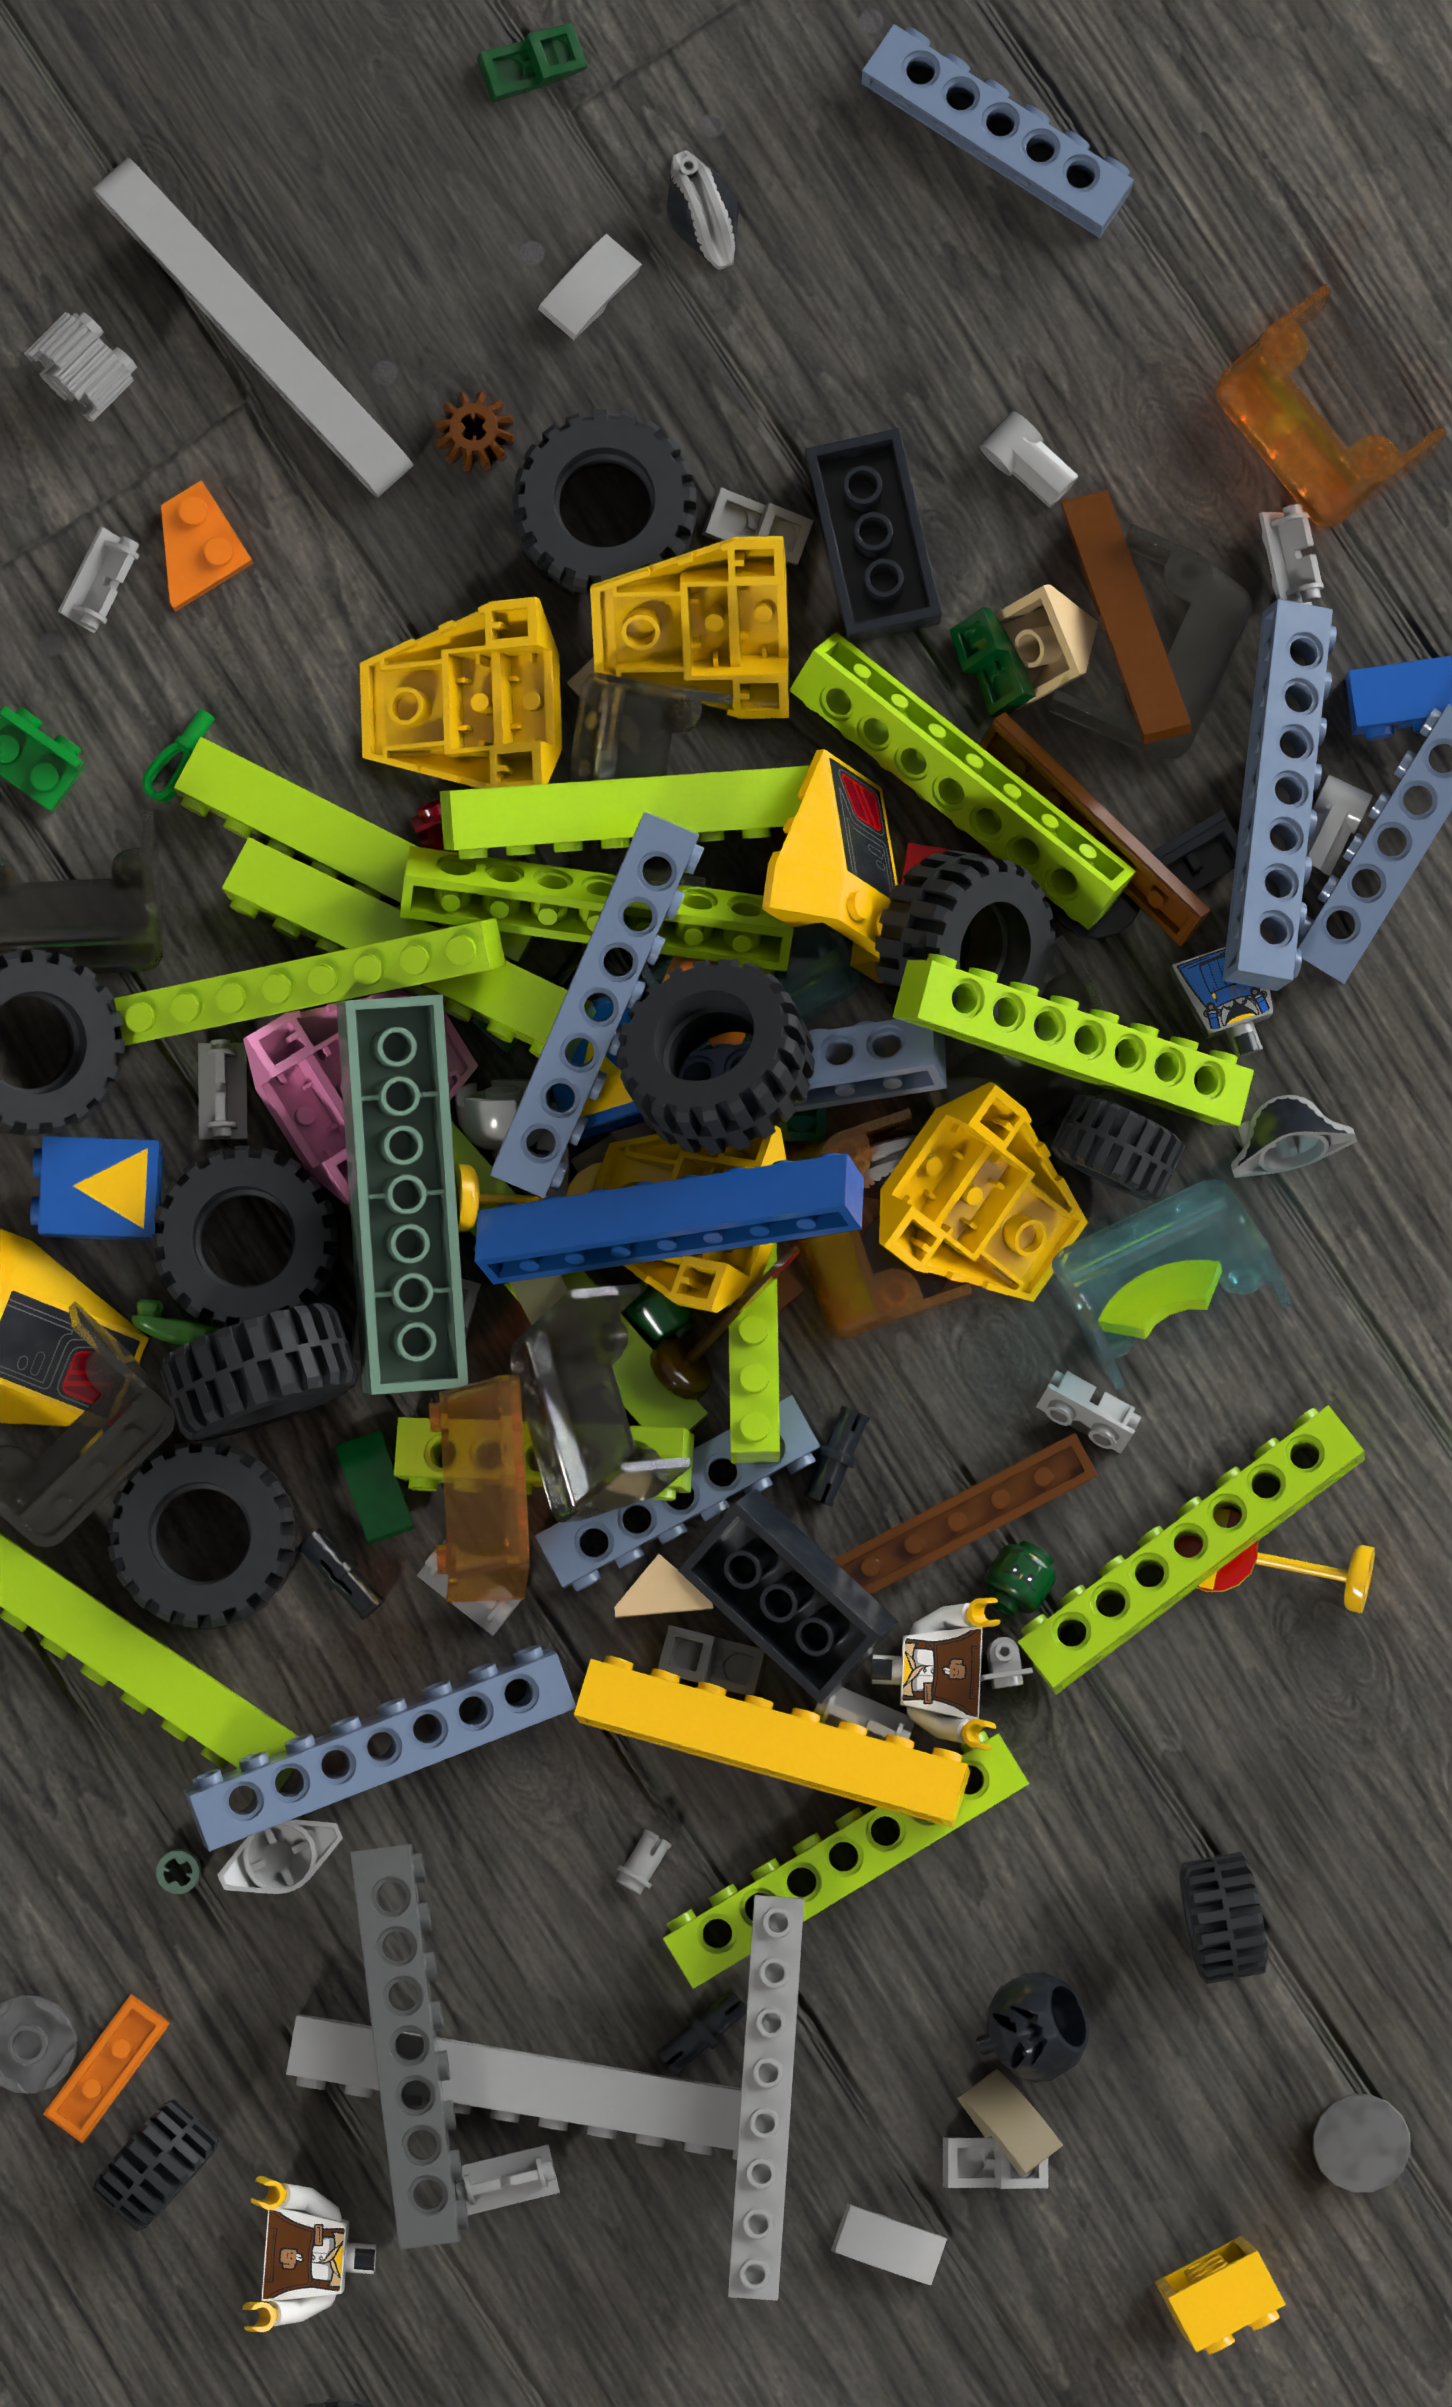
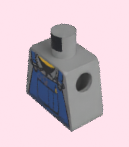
[1169,947,1273,1058]

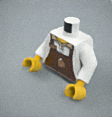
[872,1597,1000,1751]
[242,2176,376,2332]

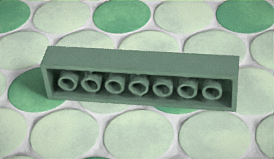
[336,995,469,1395]

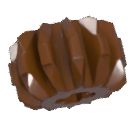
[434,391,515,473]

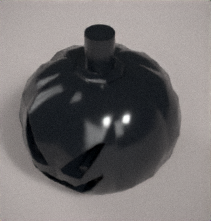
[976,1972,1089,2083]

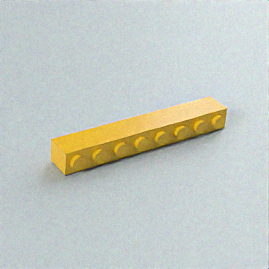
[574,1656,970,1828]

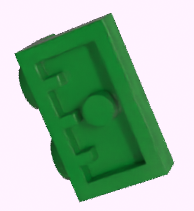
[0,706,87,814]

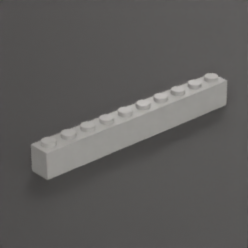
[286,2014,742,2160]

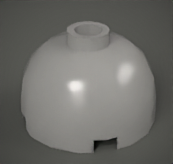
[455,1079,553,1159]

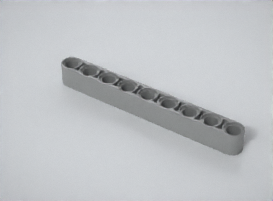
[92,157,414,498]

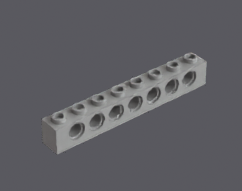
[728,1895,804,2301]

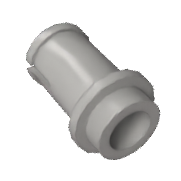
[616,1829,672,1895]

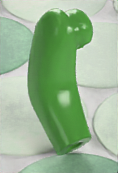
[132,1299,219,1346]

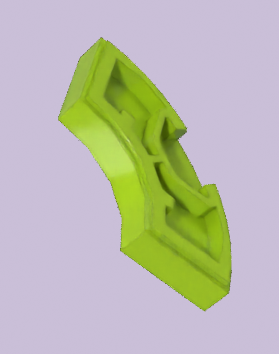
[1098,1260,1222,1339]

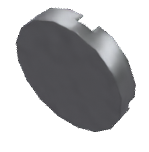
[0,1995,78,2093]
[1312,2094,1411,2193]

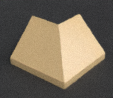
[994,584,1098,711]

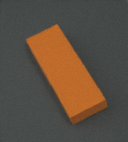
[43,1994,171,2143]

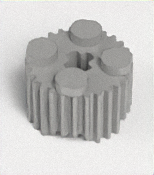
[24,312,137,422]

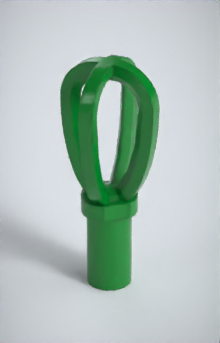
[142,709,215,803]

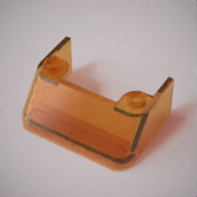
[1216,284,1446,527]
[786,1108,973,1339]
[429,1375,529,1603]

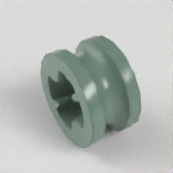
[156,1849,202,1894]

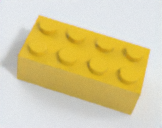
[1155,2236,1286,2355]

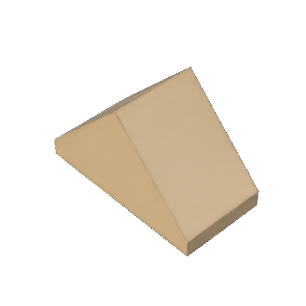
[614,1554,713,1618]

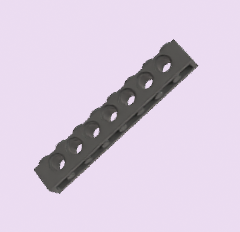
[350,1844,469,2250]

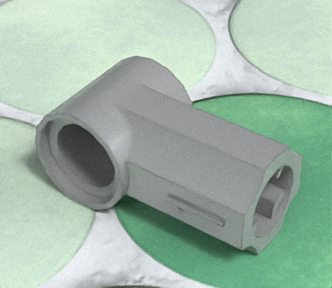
[980,411,1078,508]
[1307,775,1373,879]

